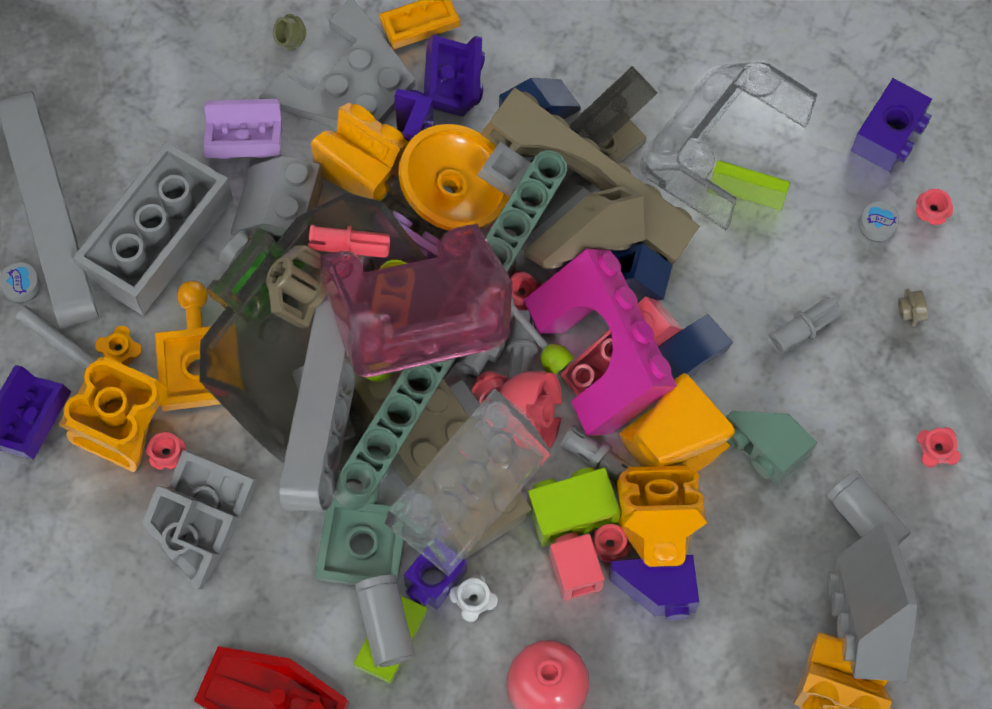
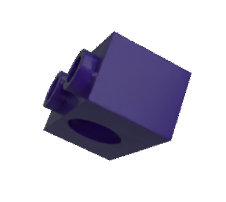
[851,78,932,172]

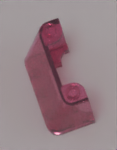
[320,223,513,377]

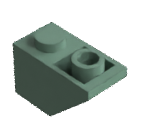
[726,411,817,485]

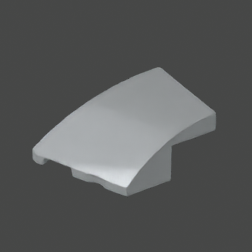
[141,450,259,589]

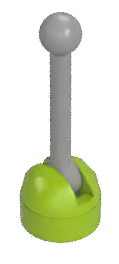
[499,294,574,374]

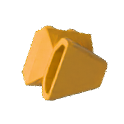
[311,103,409,205]
[58,356,168,472]
[619,373,735,472]
[617,465,708,567]
[793,632,892,709]

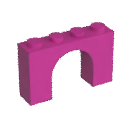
[524,249,677,436]

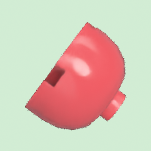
[492,370,562,451]
[507,640,590,709]

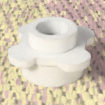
[449,574,498,622]

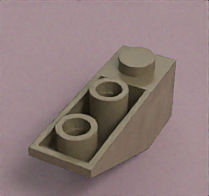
[524,186,645,269]

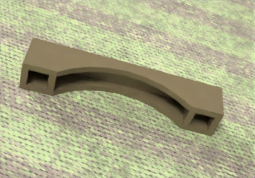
[480,87,700,265]

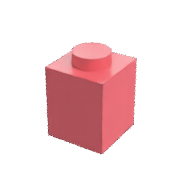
[549,533,604,602]

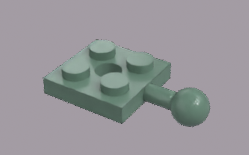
[315,449,409,585]

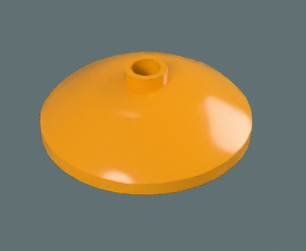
[398,124,511,232]

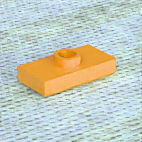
[379,0,460,50]

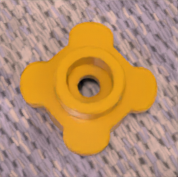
[95,325,142,366]

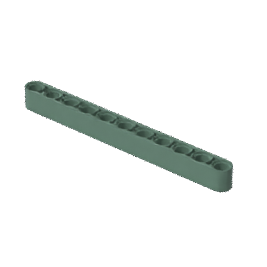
[334,150,567,510]

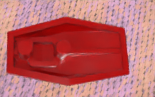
[194,646,350,709]

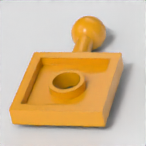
[155,280,242,411]

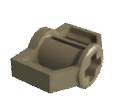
[266,245,332,328]

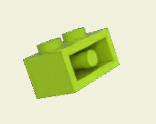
[527,467,621,547]

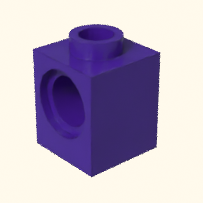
[403,537,467,610]

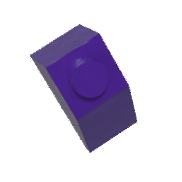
[609,555,700,621]

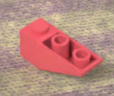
[560,296,683,396]

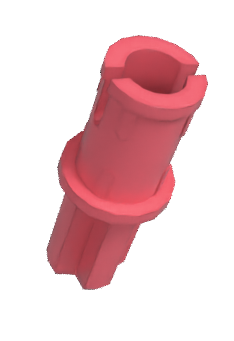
[308,225,390,258]

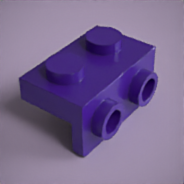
[424,35,485,117]
[394,88,435,142]
[0,365,72,460]

